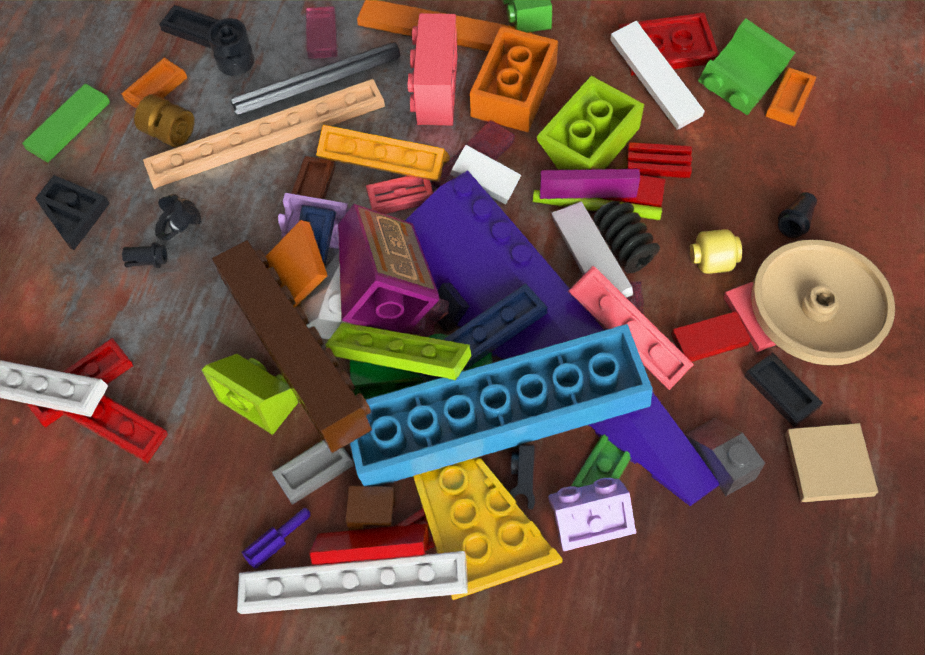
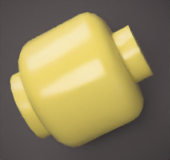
[690,229,742,274]

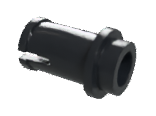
[122,242,168,268]

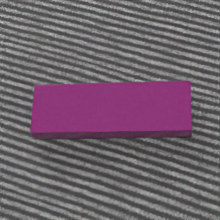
[540,169,640,199]

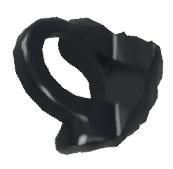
[155,194,202,241]

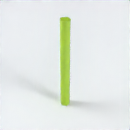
[533,190,662,220]

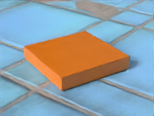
[265,220,328,308]

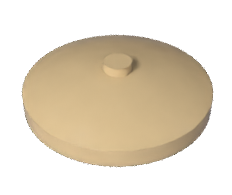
[751,240,895,365]

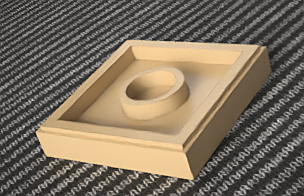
[785,423,878,502]

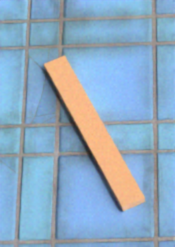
[143,79,385,189]

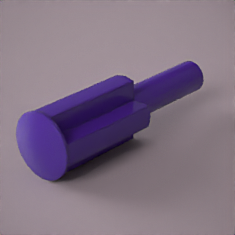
[242,508,311,569]

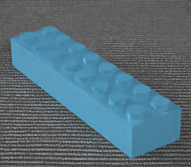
[350,324,653,486]

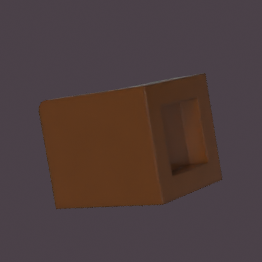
[346,486,396,531]

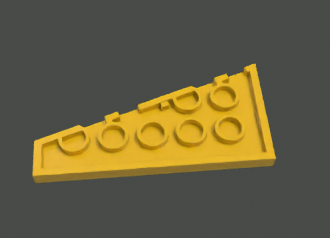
[413,457,562,600]

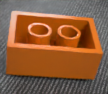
[470,26,558,132]

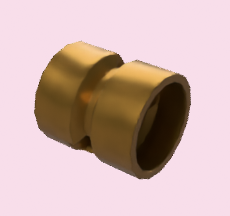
[134,94,195,148]

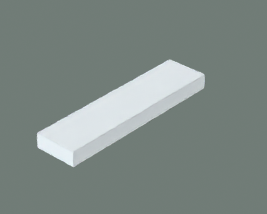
[610,21,704,130]
[552,201,633,298]
[0,360,108,417]

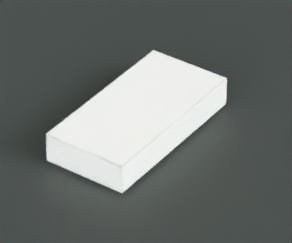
[450,145,521,205]

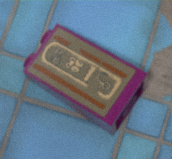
[338,204,439,334]

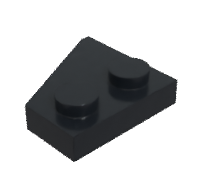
[35,175,109,250]

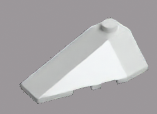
[300,252,352,339]

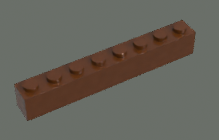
[212,240,372,453]

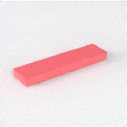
[567,266,694,390]

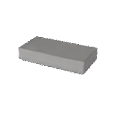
[272,440,354,505]

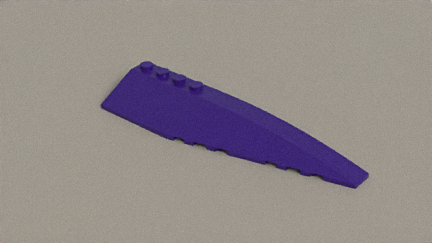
[405,170,720,506]

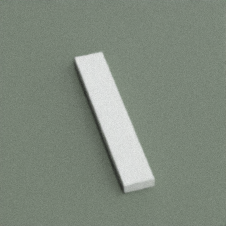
[237,551,468,614]

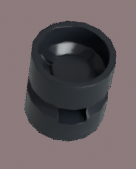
[208,18,254,76]

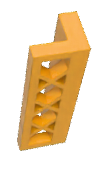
[316,125,450,182]

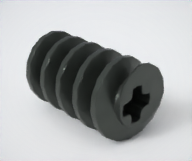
[593,201,660,274]

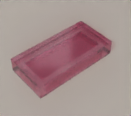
[306,6,338,59]

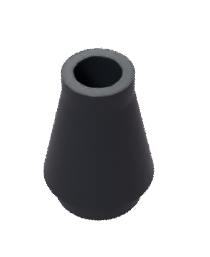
[778,192,817,238]

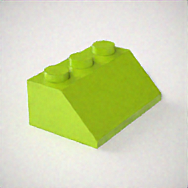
[537,76,644,170]

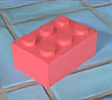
[408,13,458,126]

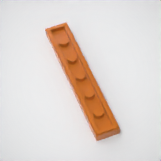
[357,0,532,51]

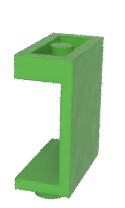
[698,18,796,116]

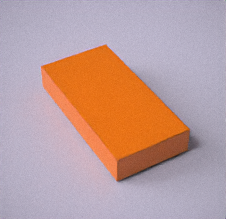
[121,57,187,109]
[766,67,817,127]

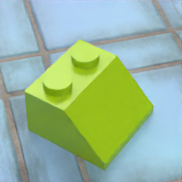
[202,354,298,435]

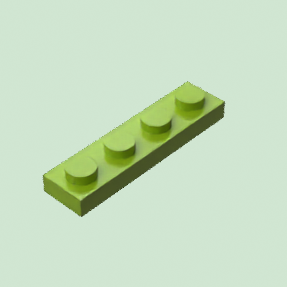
[325,322,471,380]

